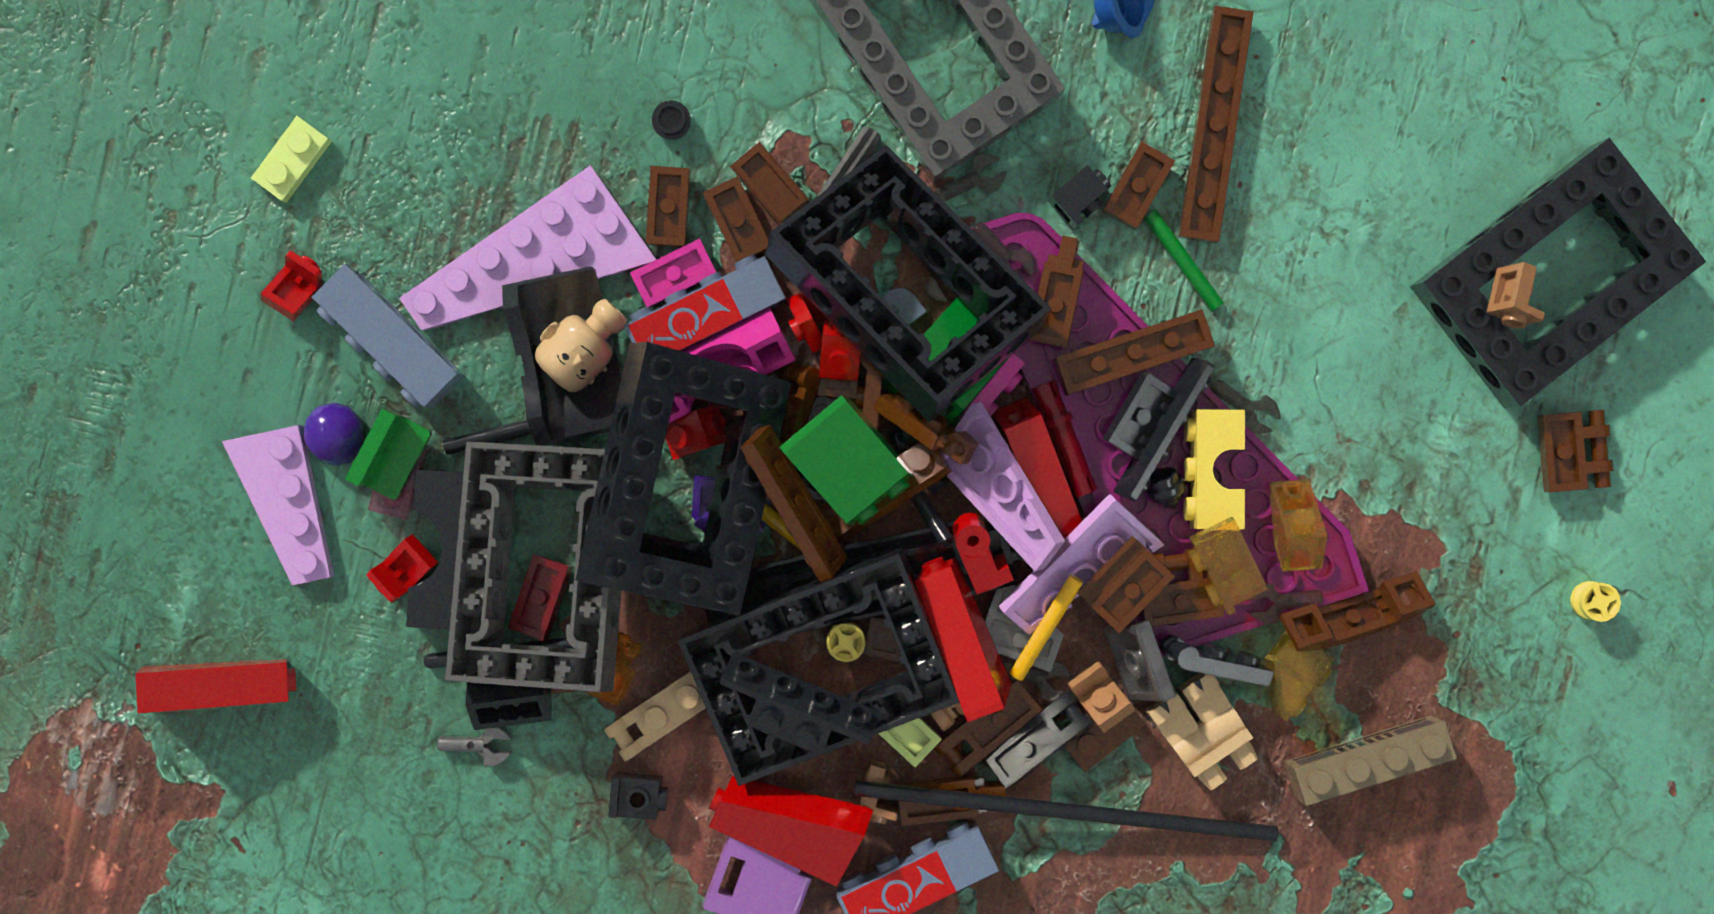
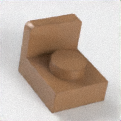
[1487,262,1545,329]
[1068,662,1135,733]
[858,759,898,824]

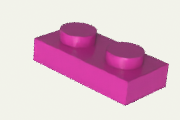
[630,239,716,308]
[958,354,1025,419]

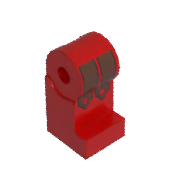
[952,513,1014,595]

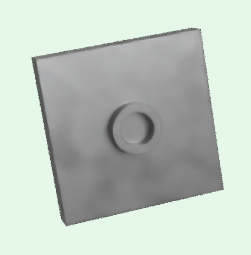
[1104,621,1176,702]

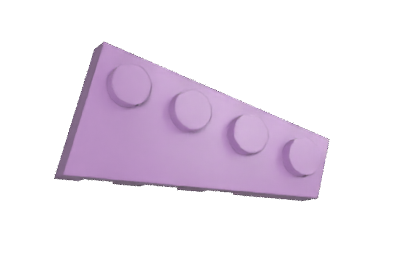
[942,402,1065,572]
[222,425,335,585]
[999,494,1164,634]

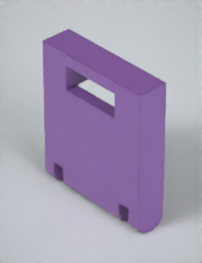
[703,836,812,914]

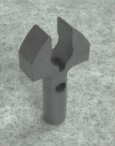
[437,727,513,766]

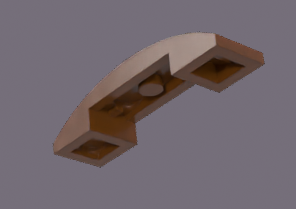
[1279,571,1435,652]

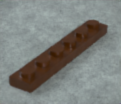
[1178,5,1254,244]

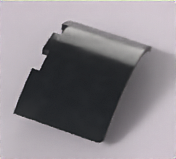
[502,267,621,446]

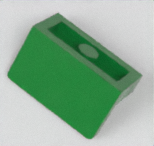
[345,409,432,500]

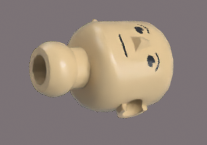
[535,299,627,392]

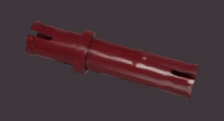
[1031,379,1098,498]

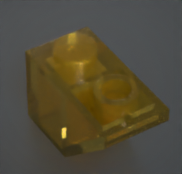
[1269,479,1328,572]
[1265,631,1335,722]

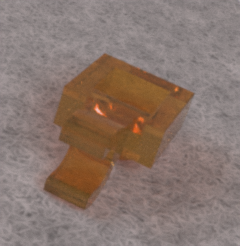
[585,631,642,706]

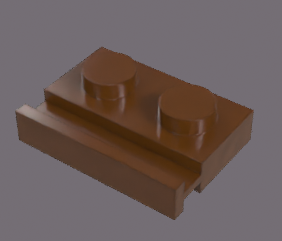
[1077,535,1175,633]

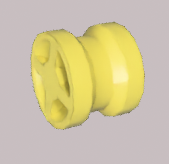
[1570,581,1621,622]
[827,621,866,662]

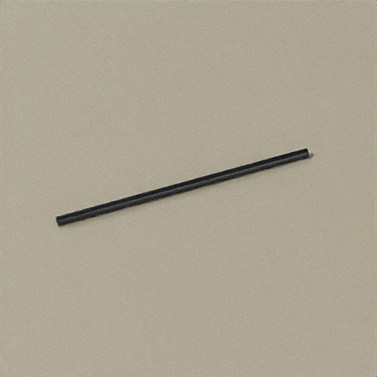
[853,780,1278,841]

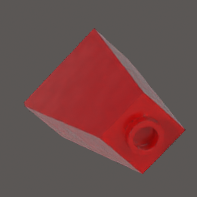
[992,397,1082,539]
[915,557,1012,722]
[135,659,296,714]
[708,776,873,887]

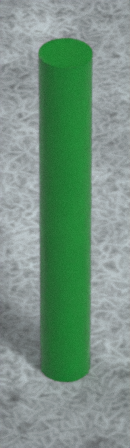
[1143,209,1224,312]

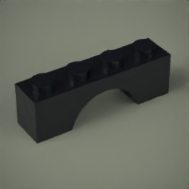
[406,470,464,630]

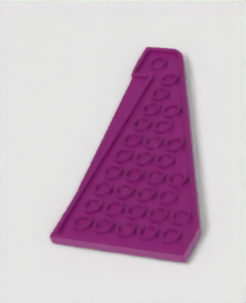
[970,213,1369,658]

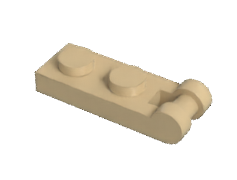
[603,671,706,762]

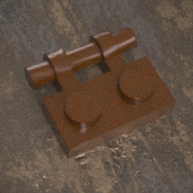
[1537,410,1614,493]
[1142,548,1224,627]

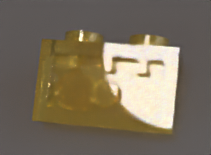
[1188,516,1268,616]

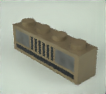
[1284,715,1457,806]

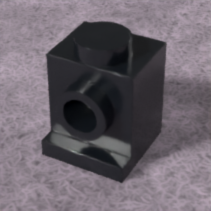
[1048,165,1111,230]
[608,772,668,820]

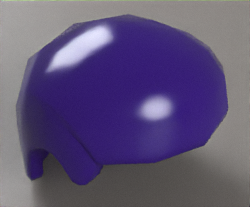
[304,402,364,466]

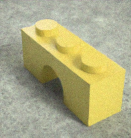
[1183,410,1245,529]

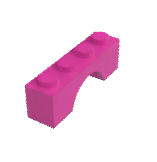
[669,307,795,423]

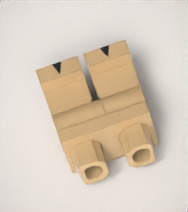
[1144,672,1258,790]

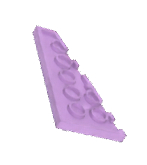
[399,165,657,331]

